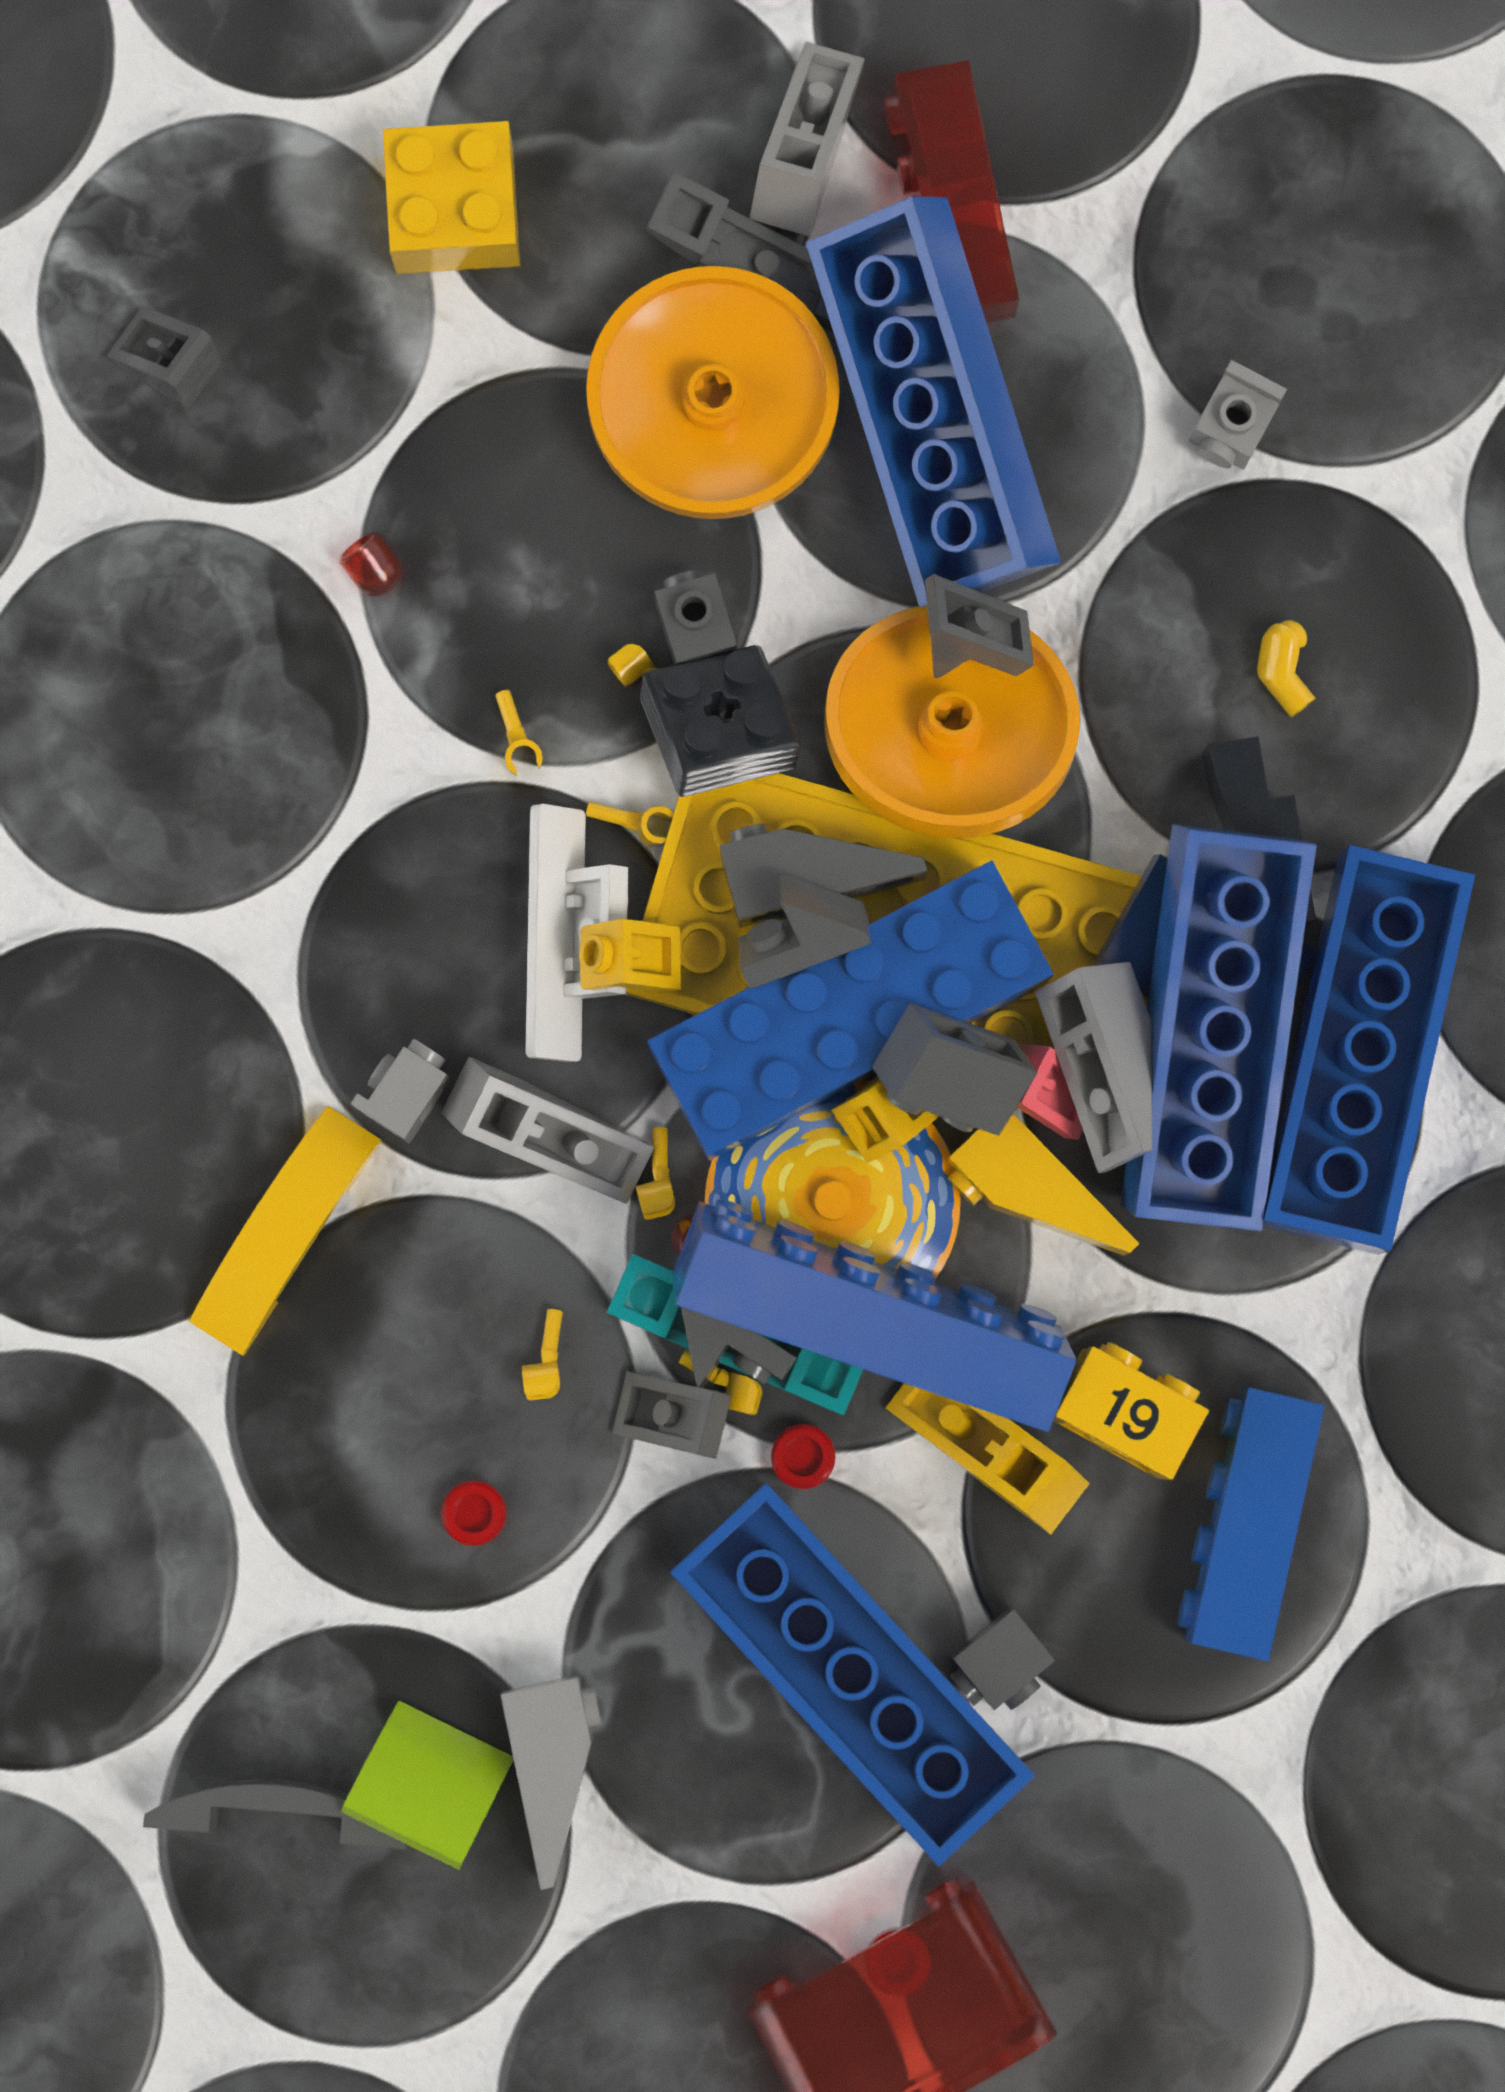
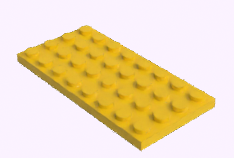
[624,773,1148,1050]

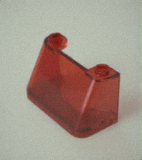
[747,1878,1058,2092]

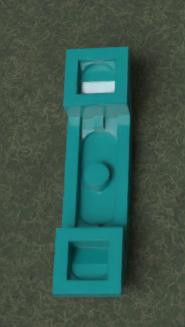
[607,1254,864,1416]

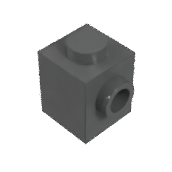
[654,570,737,665]
[950,1607,1055,1710]

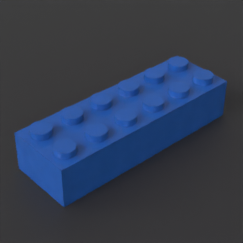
[805,196,1061,607]
[1120,824,1316,1231]
[1263,845,1475,1255]
[647,860,1054,1162]
[673,1199,1077,1432]
[670,1483,1035,1866]

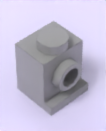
[1189,360,1287,470]
[350,1039,451,1144]

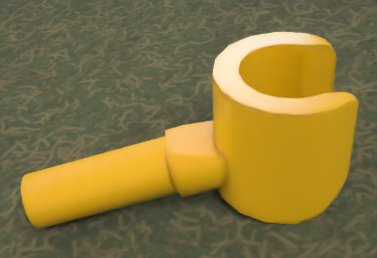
[607,644,657,687]
[495,690,543,776]
[586,801,674,847]
[635,1127,675,1220]
[522,1309,563,1401]
[679,1349,762,1415]

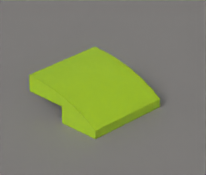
[341,1701,514,1870]

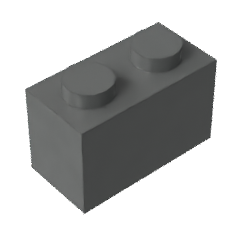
[872,1003,1038,1136]

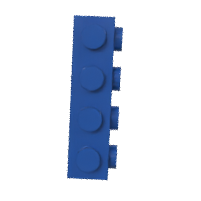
[1178,1387,1325,1662]

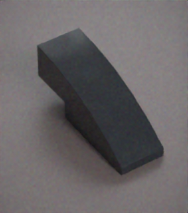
[1201,736,1316,929]

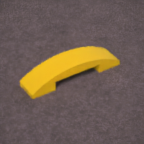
[189,1106,382,1356]

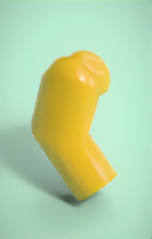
[1257,620,1316,718]

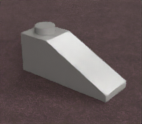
[750,41,865,236]
[1035,962,1152,1173]
[441,1056,655,1204]
[501,1674,602,1890]

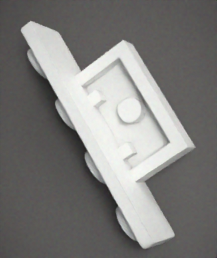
[526,804,628,1062]

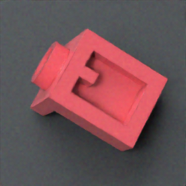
[1016,1043,1083,1140]

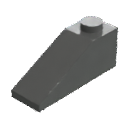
[720,824,927,928]

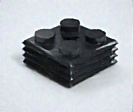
[639,645,801,797]

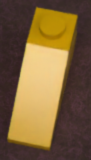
[947,1114,1139,1256]
[885,1383,1090,1535]

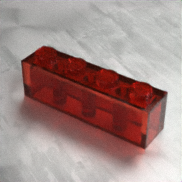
[884,60,1020,323]

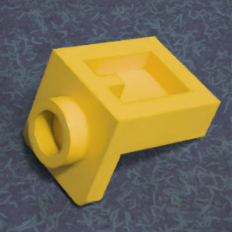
[579,919,681,992]

